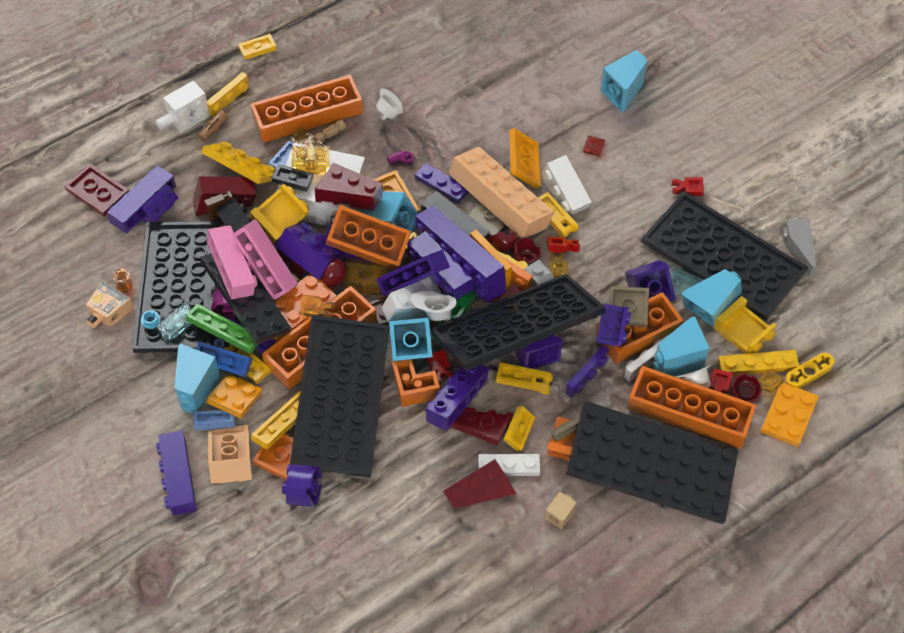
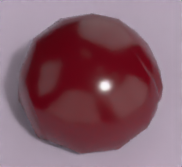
[488,230,518,253]
[513,238,542,266]
[321,258,347,286]
[731,373,762,403]

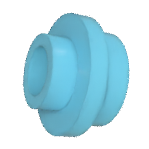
[141,310,161,329]

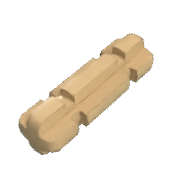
[314,119,346,144]

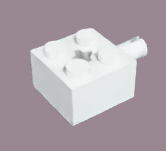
[155,81,210,133]

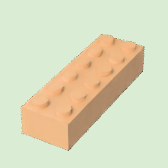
[449,147,554,238]

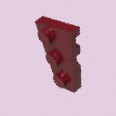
[451,407,514,446]
[443,459,517,509]

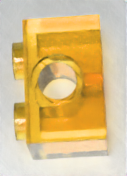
[292,145,330,175]
[345,263,386,296]

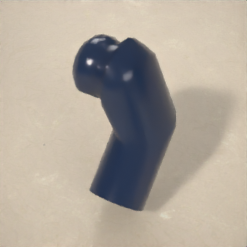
[212,337,229,348]

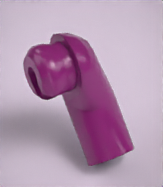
[387,150,414,165]

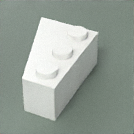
[540,155,592,216]
[382,277,441,323]

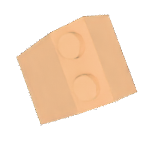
[208,425,252,484]

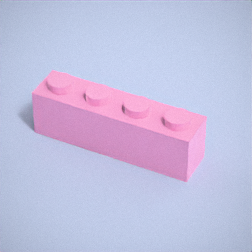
[231,219,298,300]
[207,225,257,299]

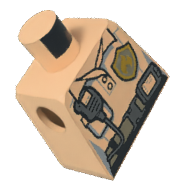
[86,281,134,328]

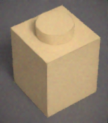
[545,491,577,529]

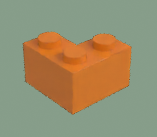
[392,359,440,407]

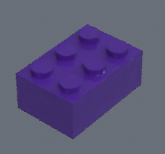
[275,222,346,280]

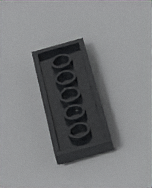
[200,253,291,345]

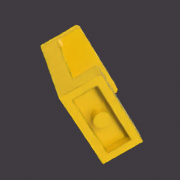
[249,184,309,244]
[714,296,777,354]

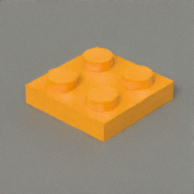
[207,373,262,419]

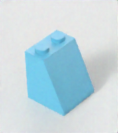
[601,50,647,113]
[358,191,419,234]
[681,269,742,327]
[652,316,710,376]
[389,318,432,361]
[175,344,221,413]

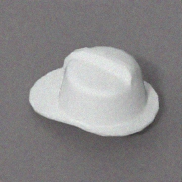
[376,88,403,120]
[410,291,457,321]
[674,365,711,388]

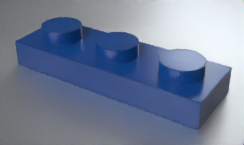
[196,341,253,377]

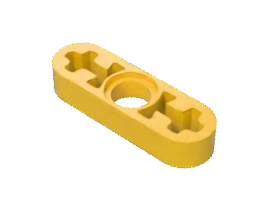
[784,353,834,388]

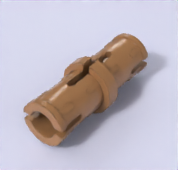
[197,110,228,142]

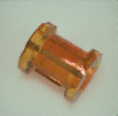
[113,269,133,293]

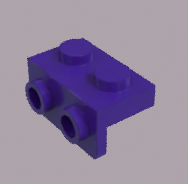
[140,185,179,222]
[596,303,631,347]

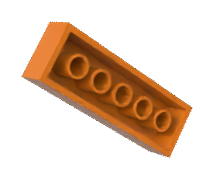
[250,75,363,143]
[262,286,377,390]
[627,366,757,449]

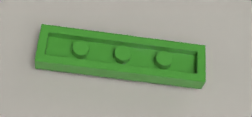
[186,304,259,354]

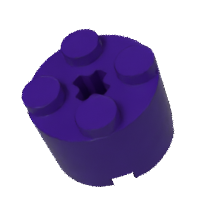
[282,464,322,507]

